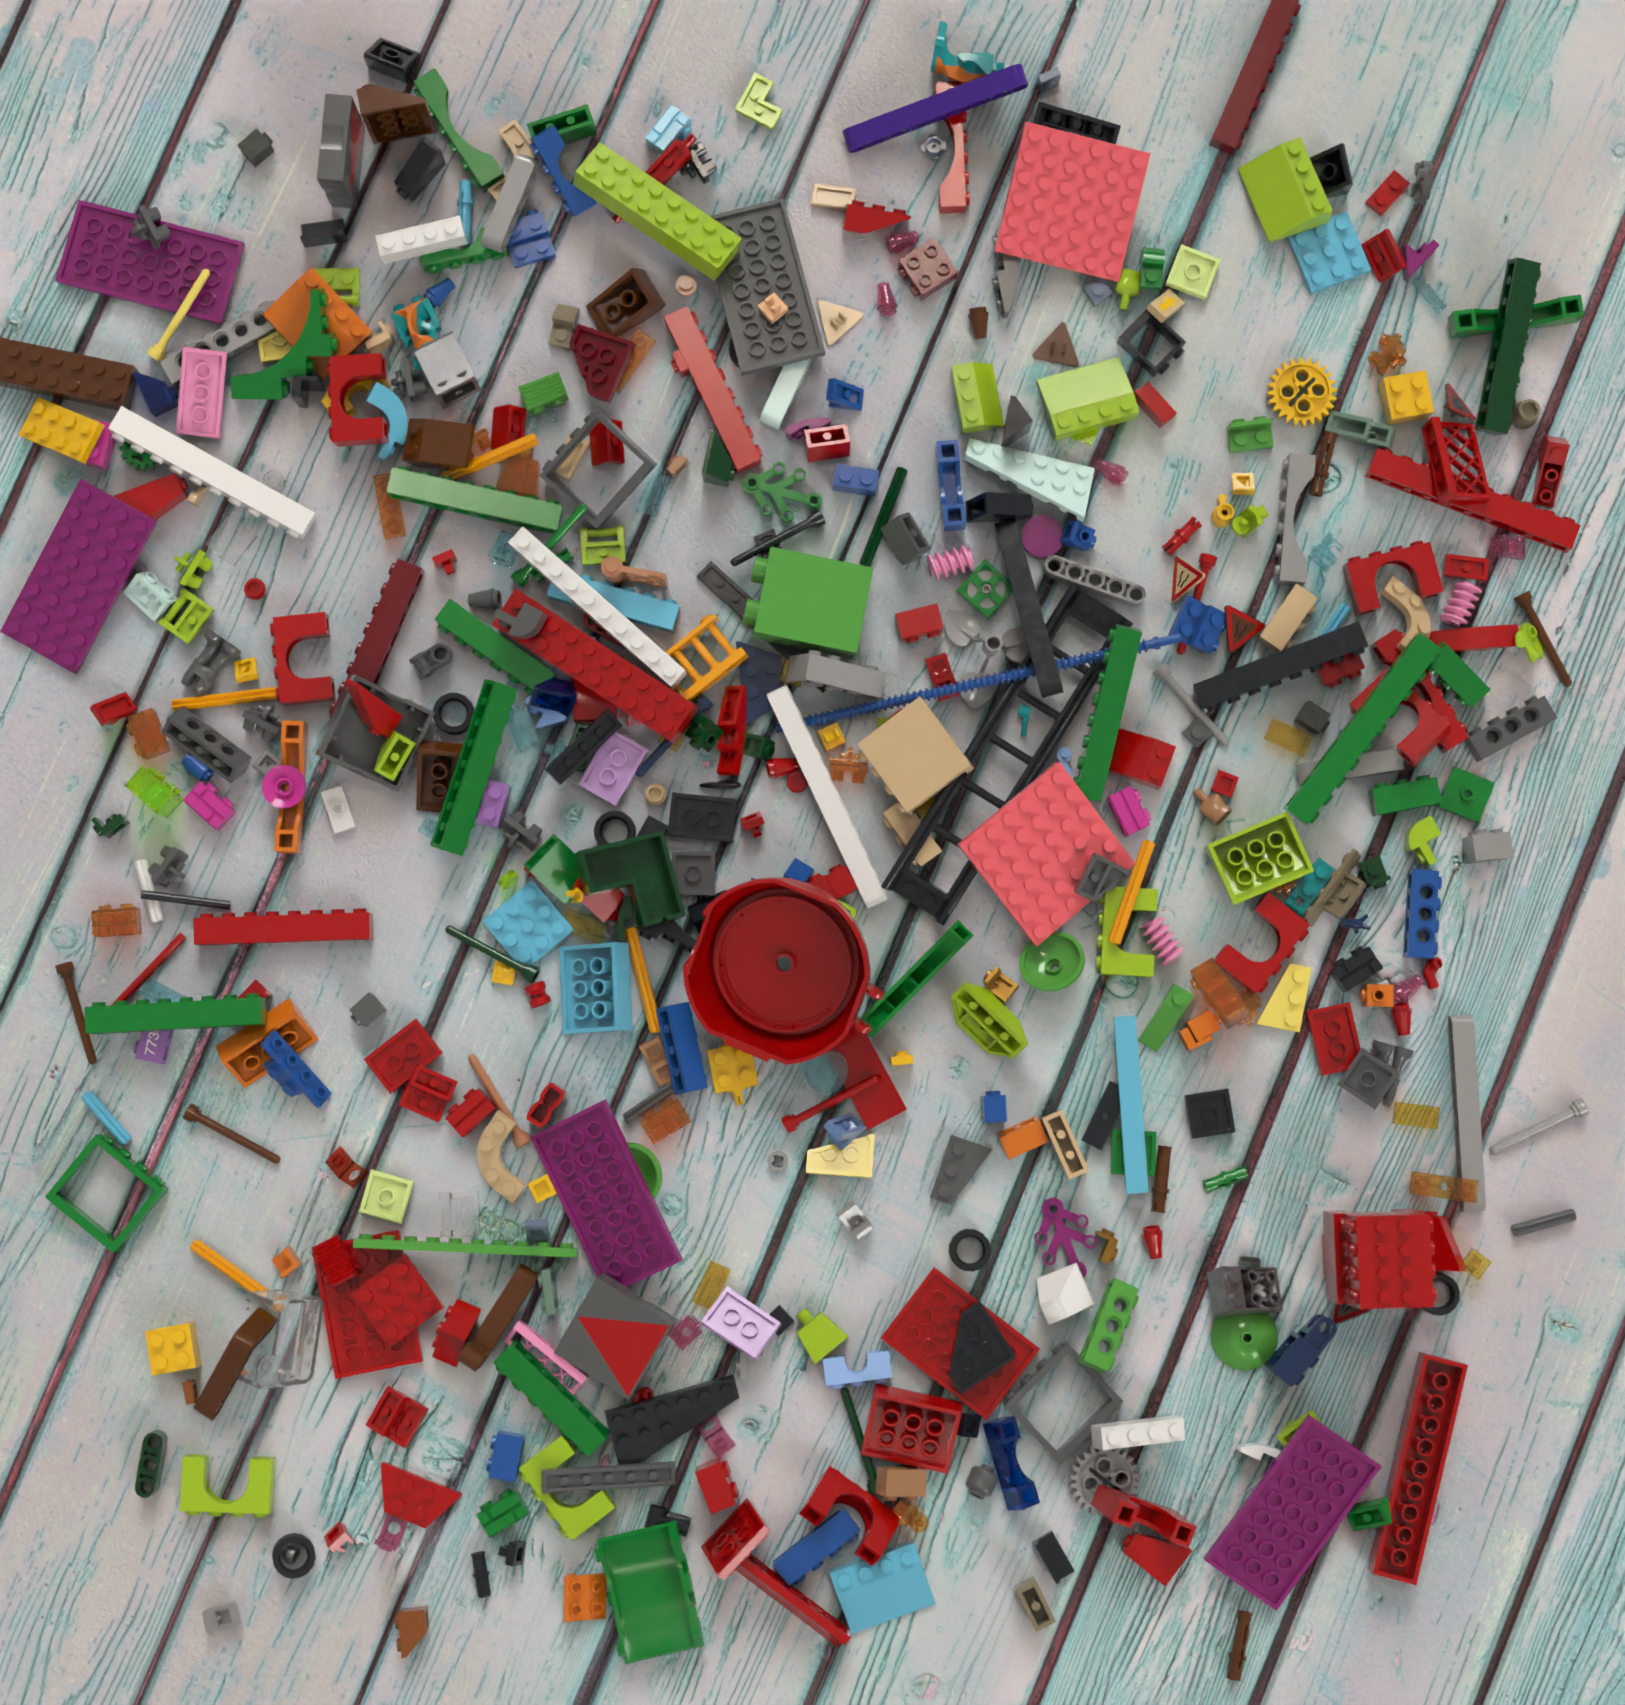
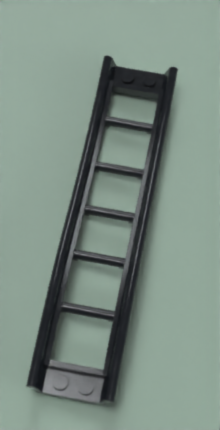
[881,584,1133,925]

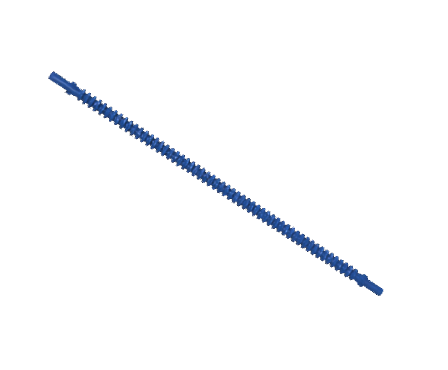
[775,633,1182,733]

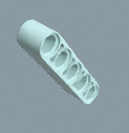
[759,335,822,430]

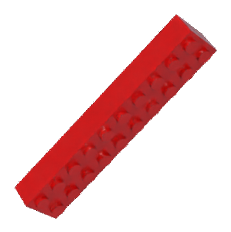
[492,588,699,744]
[1367,1352,1468,1585]

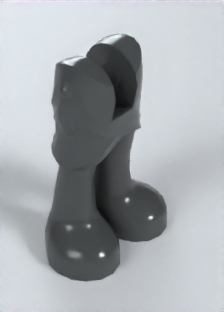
[181,628,241,696]
[1372,1040,1414,1107]

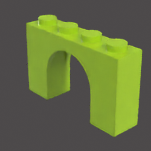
[1095,887,1158,978]
[519,1435,616,1541]
[180,1454,276,1518]

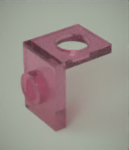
[697,1413,736,1457]
[374,1514,408,1552]

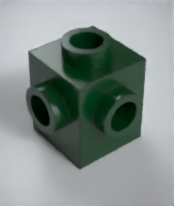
[684,714,724,753]

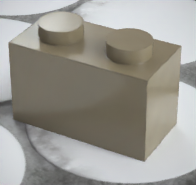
[1014,1576,1056,1632]

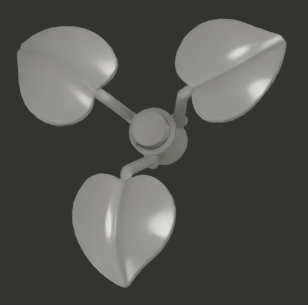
[944,609,1029,709]

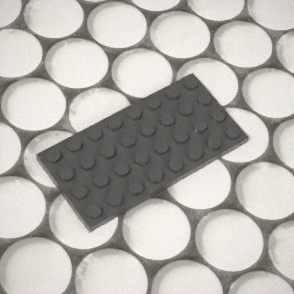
[710,198,825,376]

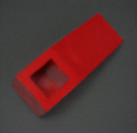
[841,200,911,234]
[1532,435,1570,507]

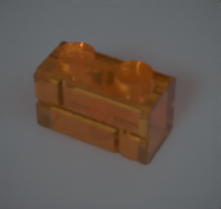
[126,708,171,760]
[91,904,142,938]
[640,1098,692,1145]

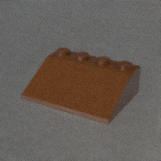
[356,84,437,144]

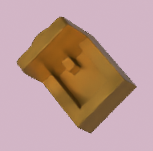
[983,966,1019,1004]
[1095,1228,1119,1264]

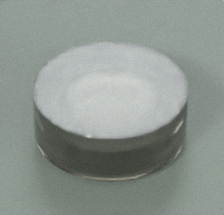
[1238,1256,1261,1267]

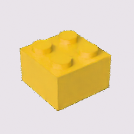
[1378,370,1434,425]
[145,1321,202,1376]

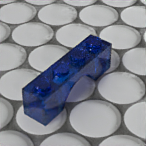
[983,1416,1040,1511]

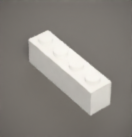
[375,215,468,264]
[1091,1415,1185,1450]

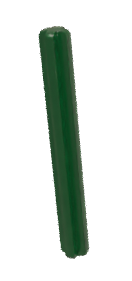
[860,467,907,567]

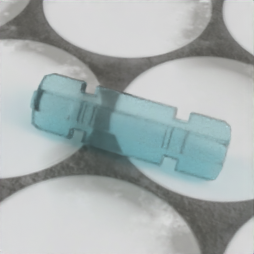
[1412,275,1447,313]
[645,474,669,517]

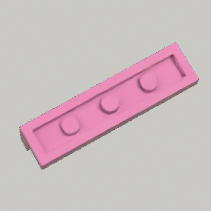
[503,1319,589,1395]

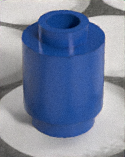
[181,753,215,782]

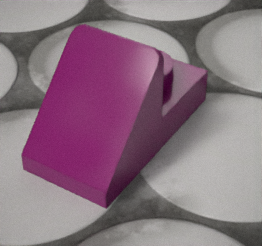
[1401,239,1439,281]

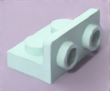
[123,571,178,622]

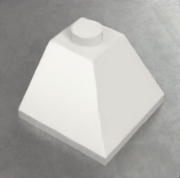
[1037,1262,1094,1324]

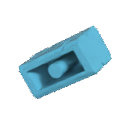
[645,104,692,155]

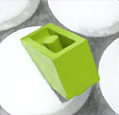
[374,730,415,781]

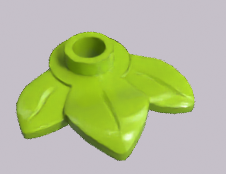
[1515,622,1544,663]

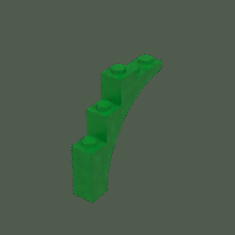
[230,288,339,400]
[860,920,974,1038]

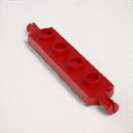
[612,133,698,224]

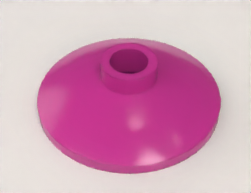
[262,765,306,809]

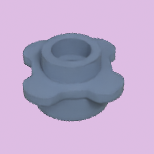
[921,134,946,160]

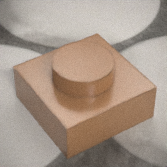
[666,454,689,479]

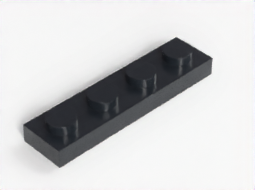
[544,709,623,785]

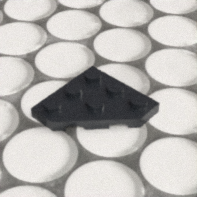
[948,1300,1016,1394]

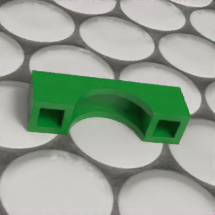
[420,227,509,274]

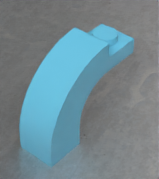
[365,381,408,460]

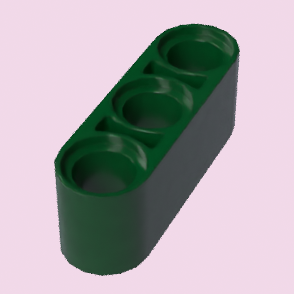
[135,1430,168,1498]

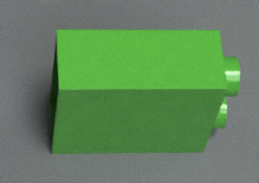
[742,547,873,659]

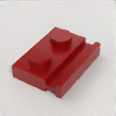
[1361,229,1408,283]

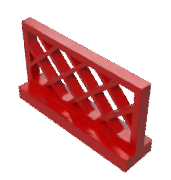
[1421,417,1491,503]

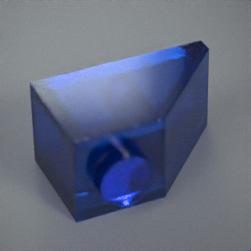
[133,372,179,417]
[528,678,577,714]

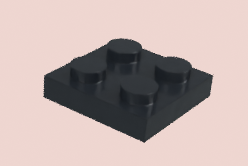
[1184,1089,1236,1139]

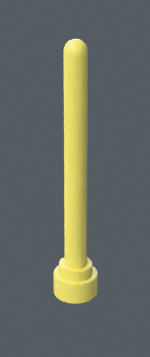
[147,269,210,362]

